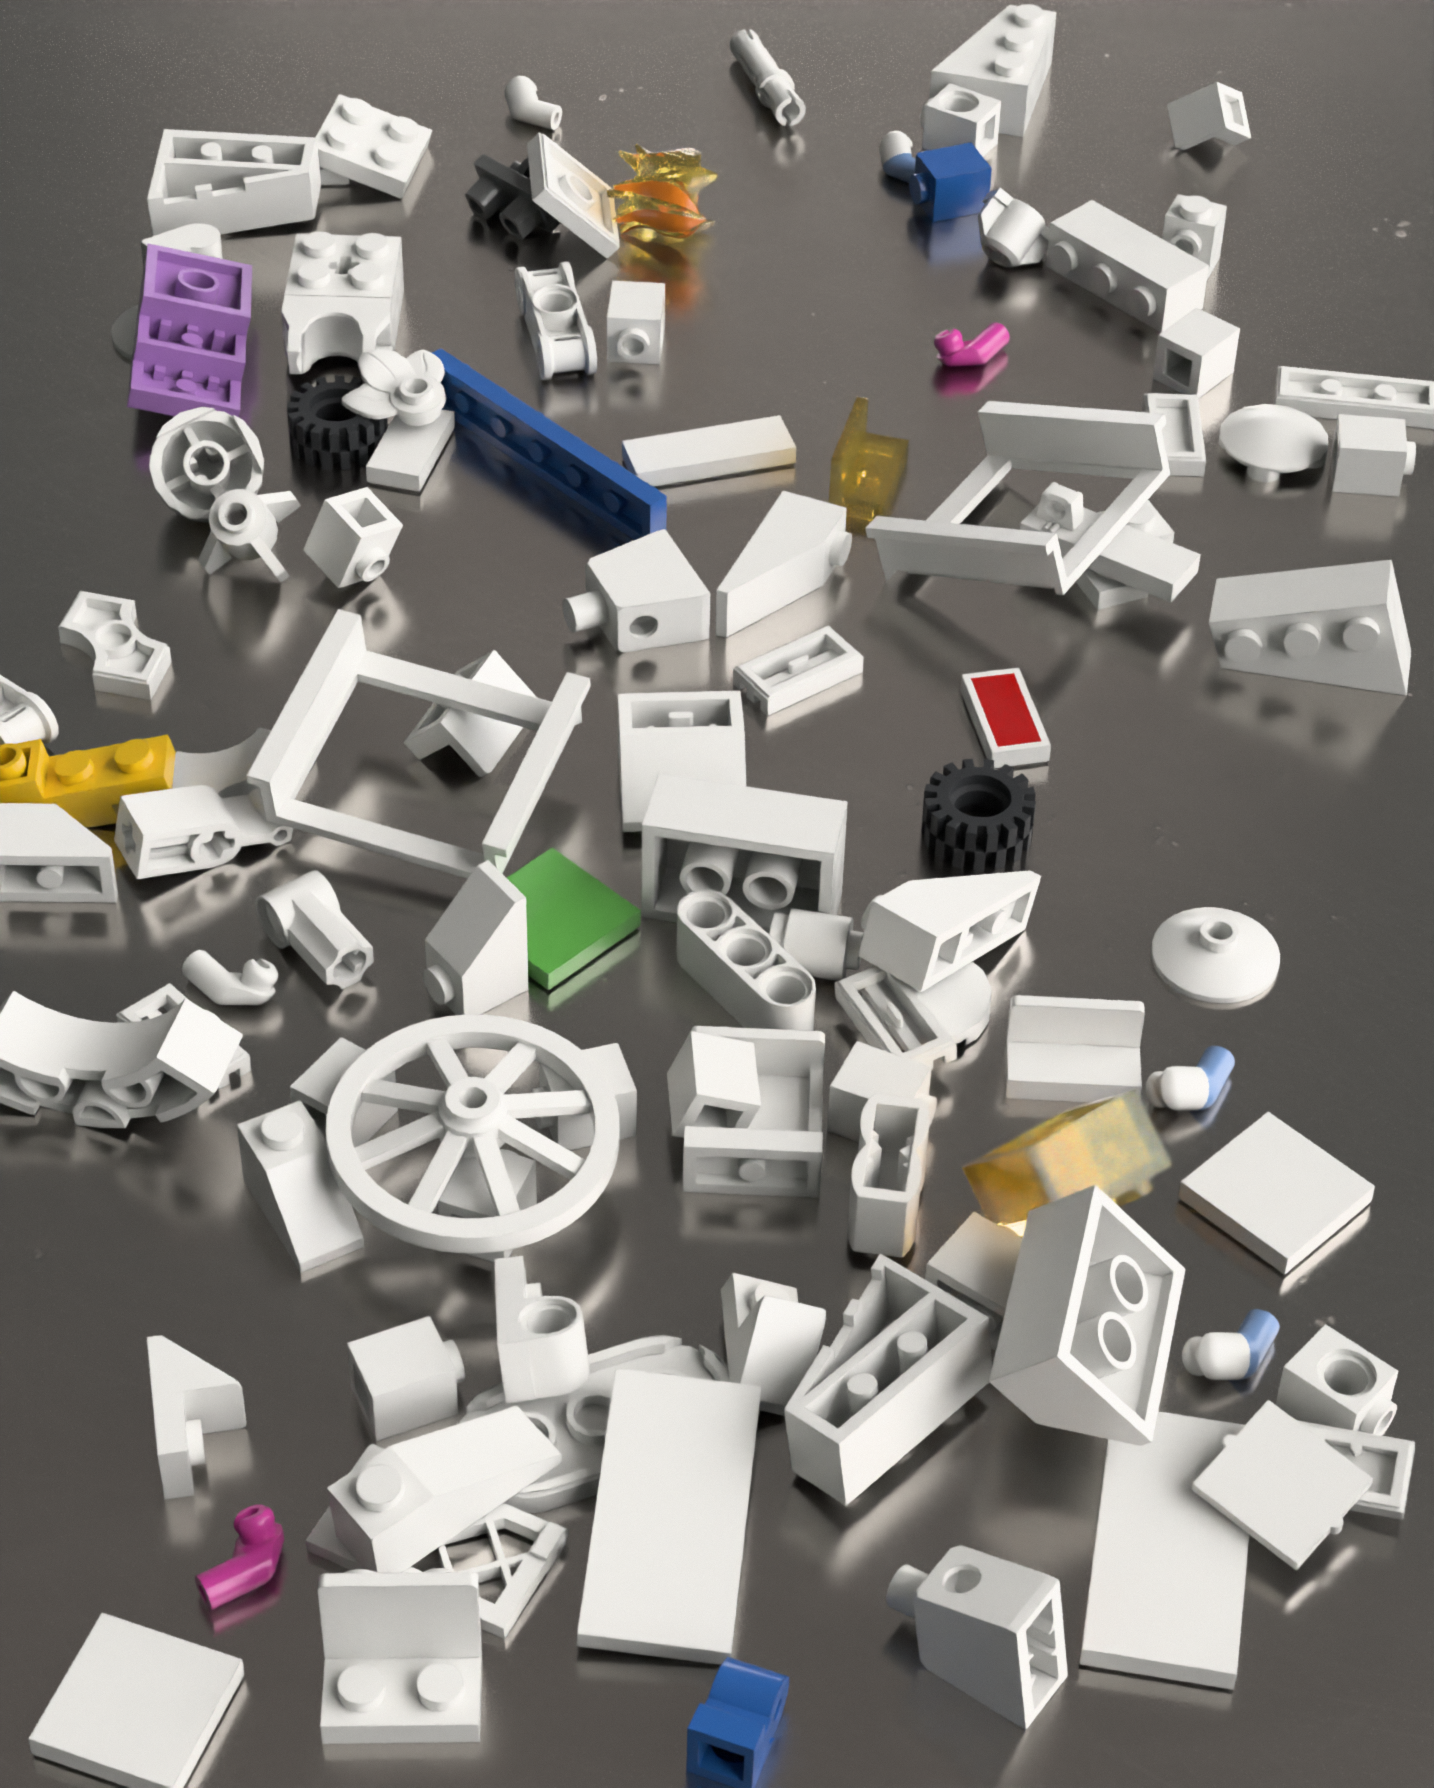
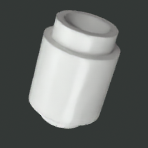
[769,908,864,981]

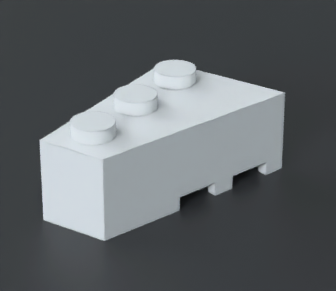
[930,4,1056,137]
[147,129,321,236]
[1209,560,1411,696]
[784,1253,992,1506]

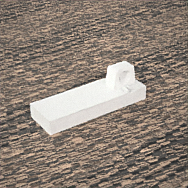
[1020,482,1200,603]

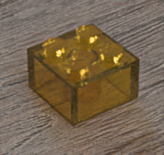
[962,1089,1172,1237]

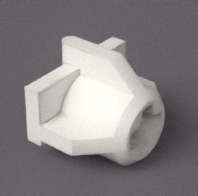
[977,188,1049,267]

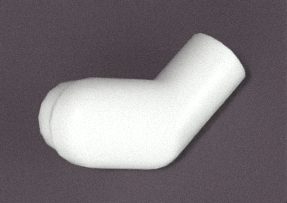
[504,76,562,130]
[182,950,278,1005]

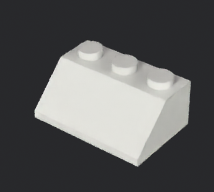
[989,1185,1185,1446]

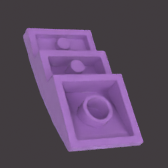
[127,243,253,417]

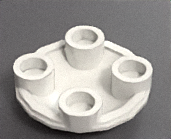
[1219,404,1328,483]

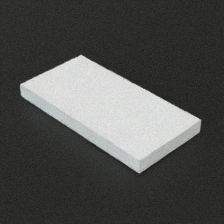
[576,1368,761,1665]
[1079,1411,1249,1690]

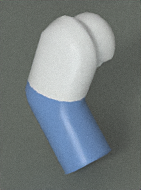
[879,131,915,183]
[1145,1046,1235,1111]
[1182,1309,1280,1380]

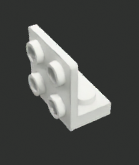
[318,1568,482,1744]

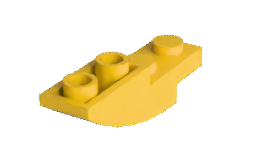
[0,734,176,828]

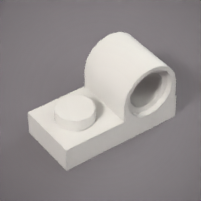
[494,1256,590,1403]

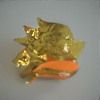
[607,143,717,239]

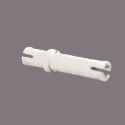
[730,29,806,126]

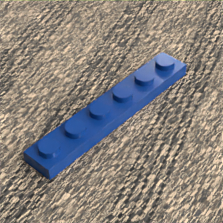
[432,348,667,540]

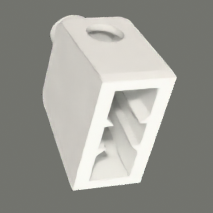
[562,529,710,653]
[886,1545,1068,1729]

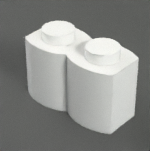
[848,1093,930,1258]

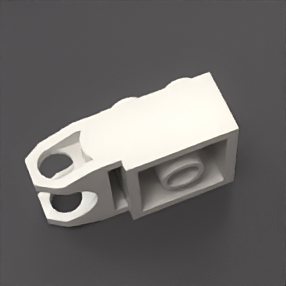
[281,231,404,374]

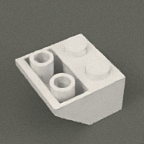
[618,691,746,832]

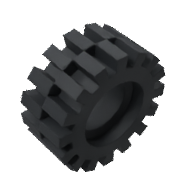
[287,375,388,470]
[921,758,1036,871]

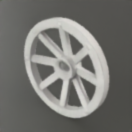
[326,1014,620,1254]

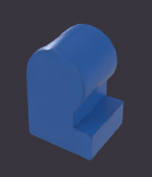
[686,1657,789,1788]

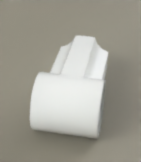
[255,870,374,990]

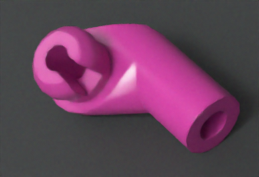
[194,1505,285,1611]

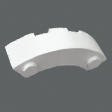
[0,991,243,1128]

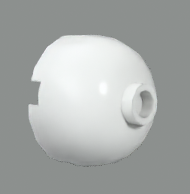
[149,407,264,523]

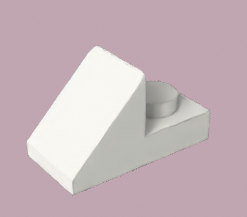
[721,1273,826,1416]
[147,1335,247,1500]

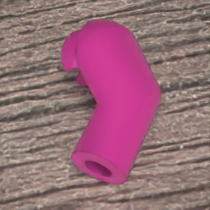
[934,323,1010,367]

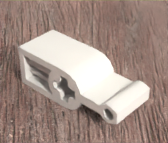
[114,785,293,879]

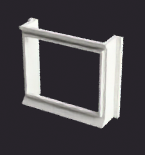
[865,401,1170,595]
[246,609,591,879]

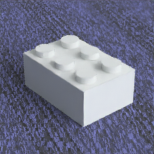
[641,773,848,934]

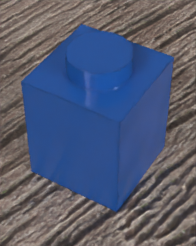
[909,142,992,222]

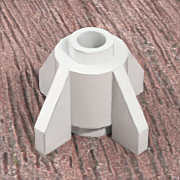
[198,483,301,583]

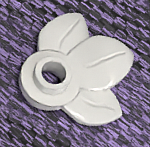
[341,349,446,426]

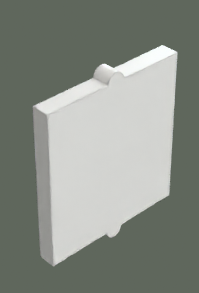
[1191,1400,1373,1571]

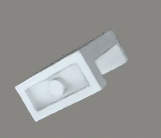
[683,1026,825,1198]

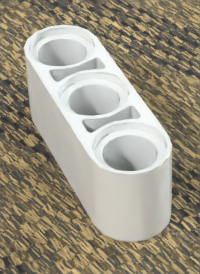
[676,890,816,1031]

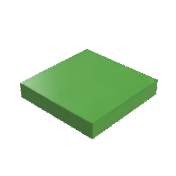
[507,847,641,990]

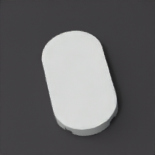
[457,1335,729,1513]

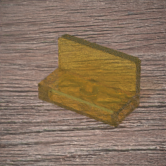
[829,397,909,521]

